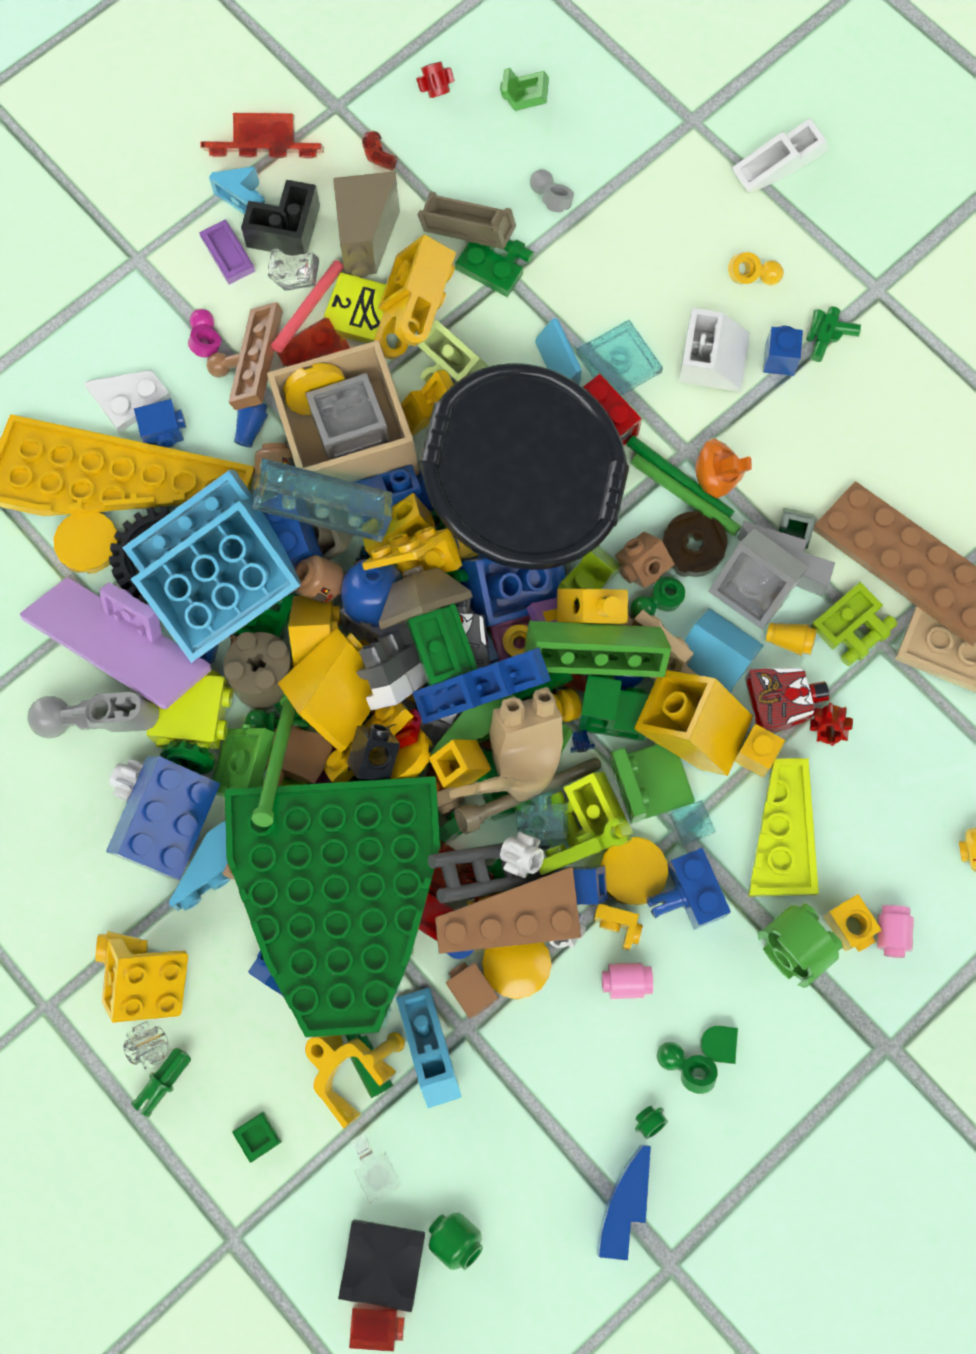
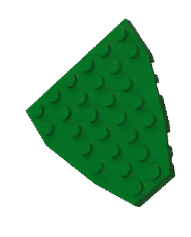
[225,776,440,1038]

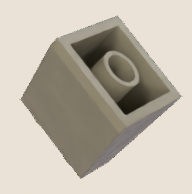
[333,171,400,278]

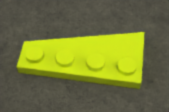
[747,758,819,897]

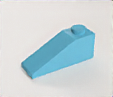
[396,987,462,1108]

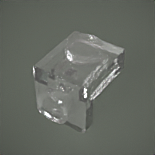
[268,248,320,291]

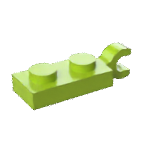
[539,818,632,875]

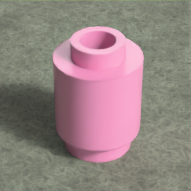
[877,905,914,958]
[601,963,653,1000]

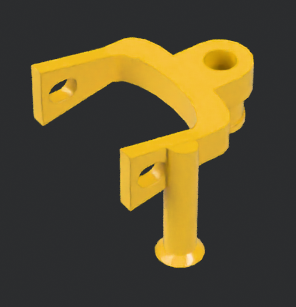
[305,1032,405,1129]

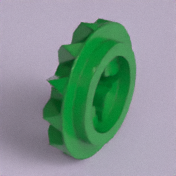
[160,740,215,775]

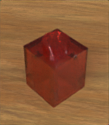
[349,1304,405,1352]

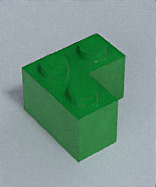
[578,675,649,742]

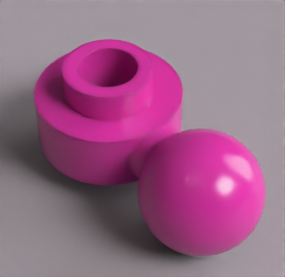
[187,308,221,358]

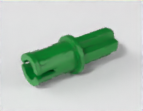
[131,1048,191,1117]

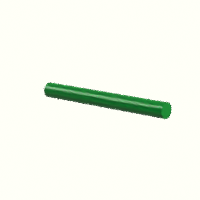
[627,436,735,518]

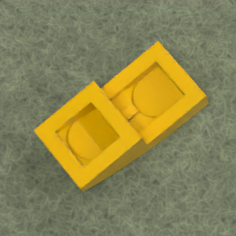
[401,370,454,435]

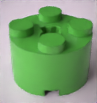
[758,903,843,988]

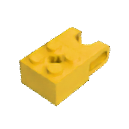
[374,234,456,359]

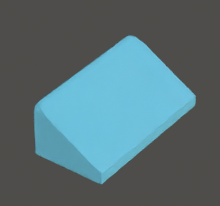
[535,318,582,385]

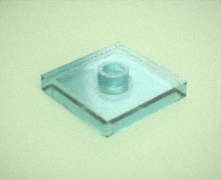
[576,319,663,395]

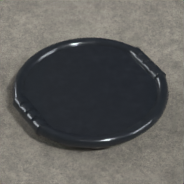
[419,363,629,570]

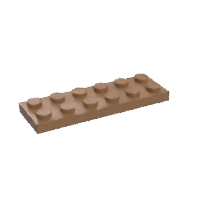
[813,481,976,647]

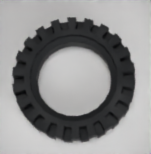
[109,506,176,604]

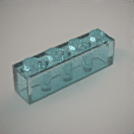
[251,458,392,542]

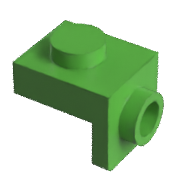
[500,68,549,111]

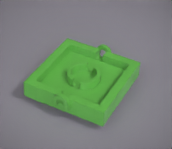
[212,724,275,797]

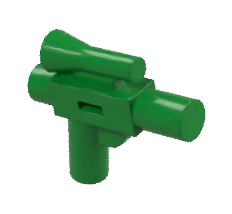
[806,306,861,362]

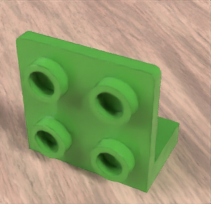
[609,744,695,824]

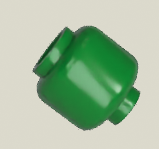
[428,1213,483,1270]

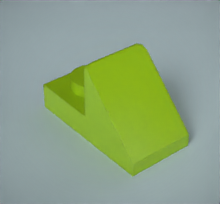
[558,546,621,607]

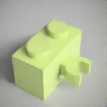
[417,320,489,383]

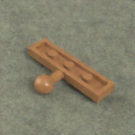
[206,302,283,410]

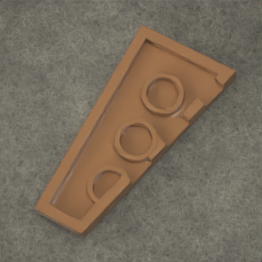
[435,867,581,954]

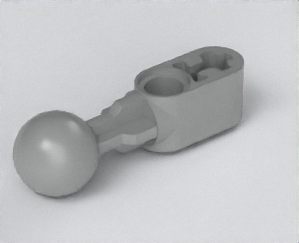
[27,692,159,739]

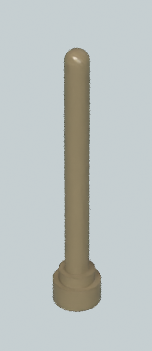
[454,758,601,835]

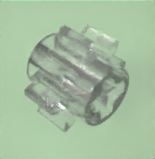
[123,1021,169,1070]

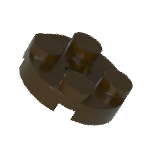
[662,511,728,577]

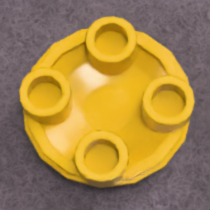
[482,942,552,1000]

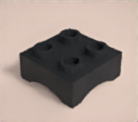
[338,1219,426,1312]

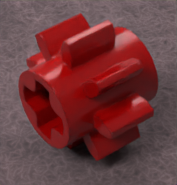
[416,61,455,98]
[809,702,853,746]

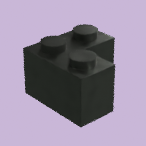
[241,180,320,258]

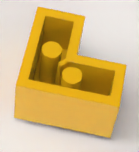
[288,596,341,667]

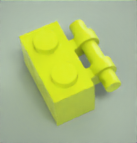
[549,772,633,848]

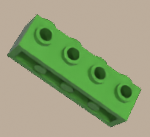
[524,621,671,677]

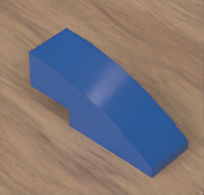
[596,1145,651,1261]

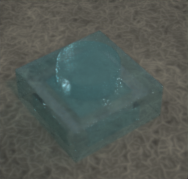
[669,800,716,846]

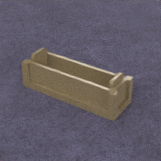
[417,191,517,249]

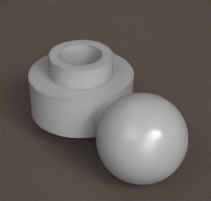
[530,169,574,213]

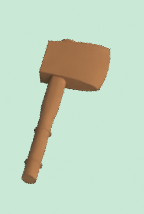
[223,726,333,879]

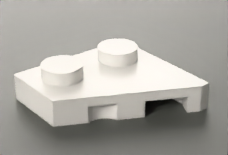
[83,370,171,433]

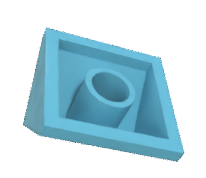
[684,608,764,693]

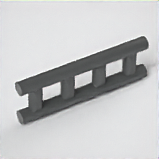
[428,836,556,903]

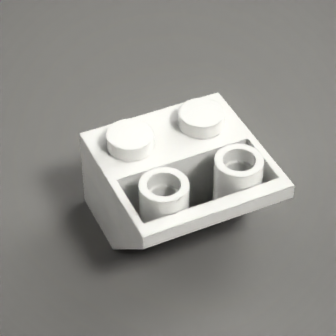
[678,308,750,392]

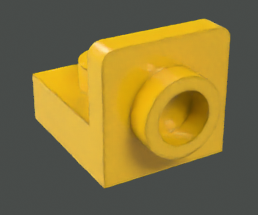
[593,904,643,951]

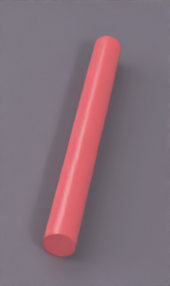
[271,260,344,353]

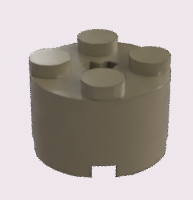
[223,632,294,709]

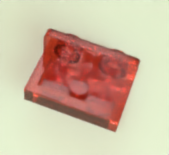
[276,317,350,368]

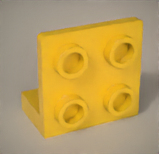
[362,527,463,578]
[102,938,188,1023]

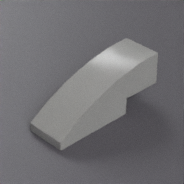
[738,521,836,597]

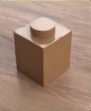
[445,962,499,1020]

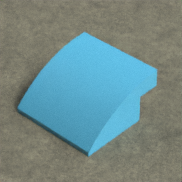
[122,470,301,663]

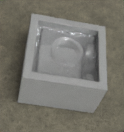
[305,373,390,460]
[708,529,809,630]

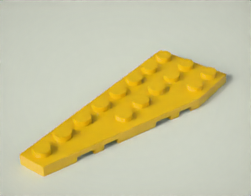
[0,414,255,516]

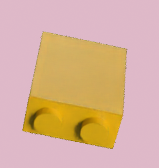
[278,628,372,753]
[634,670,753,776]

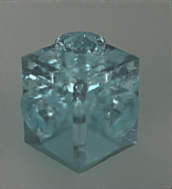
[516,796,569,846]

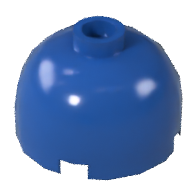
[341,559,404,627]

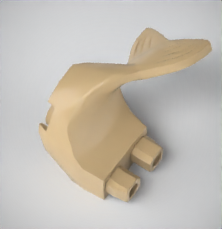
[449,687,563,802]

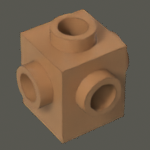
[615,532,675,589]

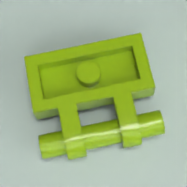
[810,582,898,666]

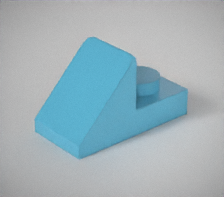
[209,167,265,214]

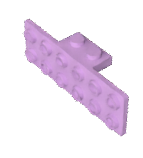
[20,578,211,709]

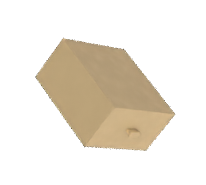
[267,340,419,502]

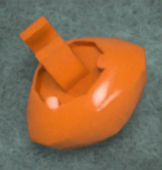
[695,438,752,499]

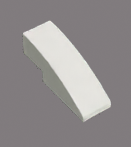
[731,118,829,193]

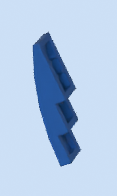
[412,648,551,724]

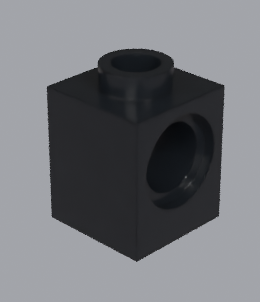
[347,724,400,780]

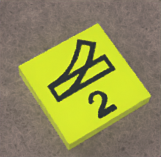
[320,272,386,343]

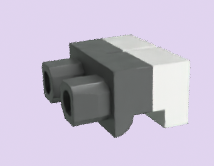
[356,630,428,710]

